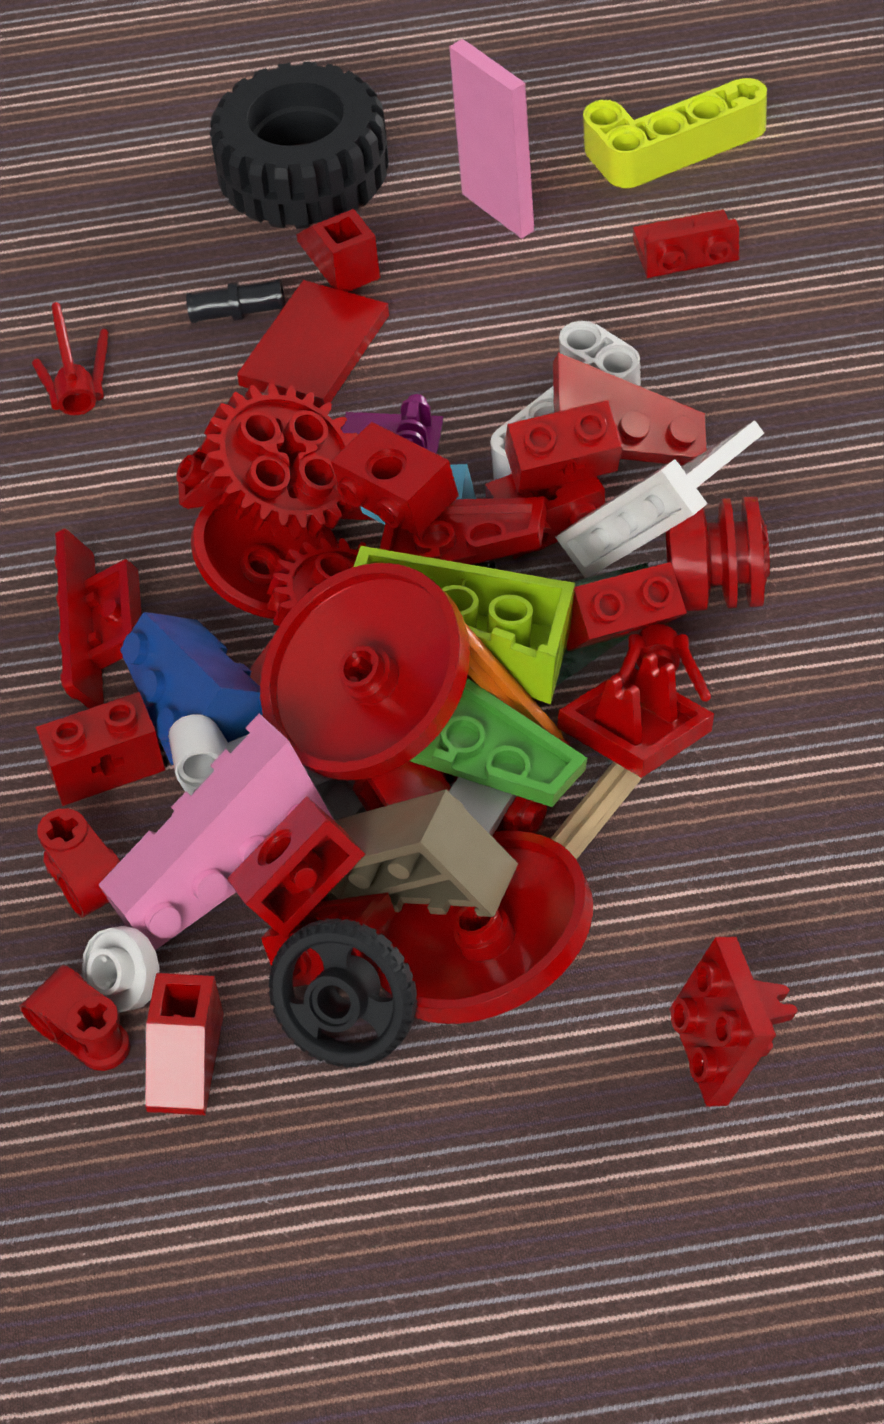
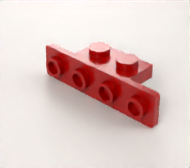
[54,528,142,709]

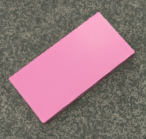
[449,39,534,239]

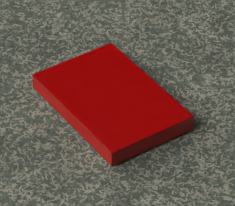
[237,280,389,408]

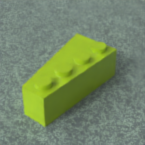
[353,546,575,705]

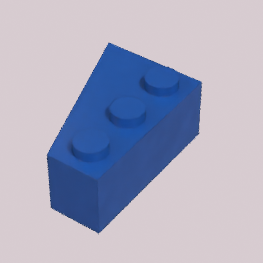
[120,612,263,765]

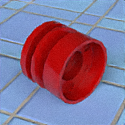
[665,496,770,611]

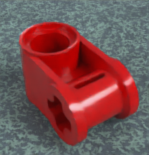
[37,808,120,918]
[19,965,131,1071]

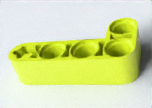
[583,78,767,188]

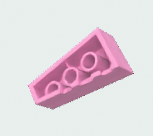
[98,713,334,950]

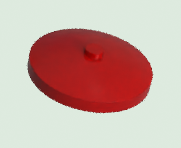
[260,563,470,780]
[378,831,593,1024]

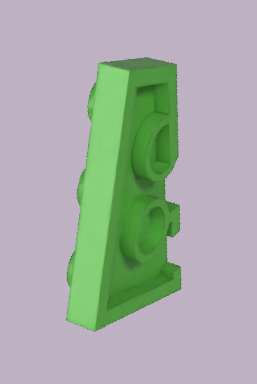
[410,678,587,807]

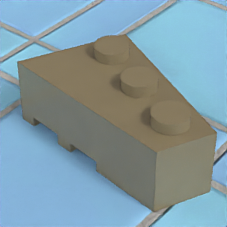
[326,789,518,917]

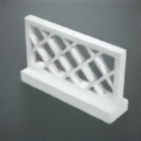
[555,420,764,579]

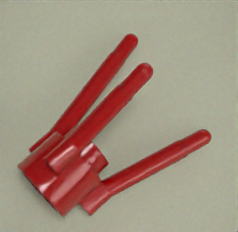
[32,302,109,415]
[618,624,711,702]

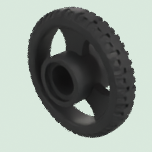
[268,919,417,1067]

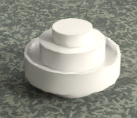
[82,926,160,1013]

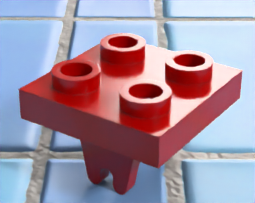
[557,653,714,778]
[670,937,798,1107]

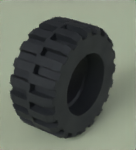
[210,61,389,229]

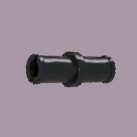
[186,279,285,323]

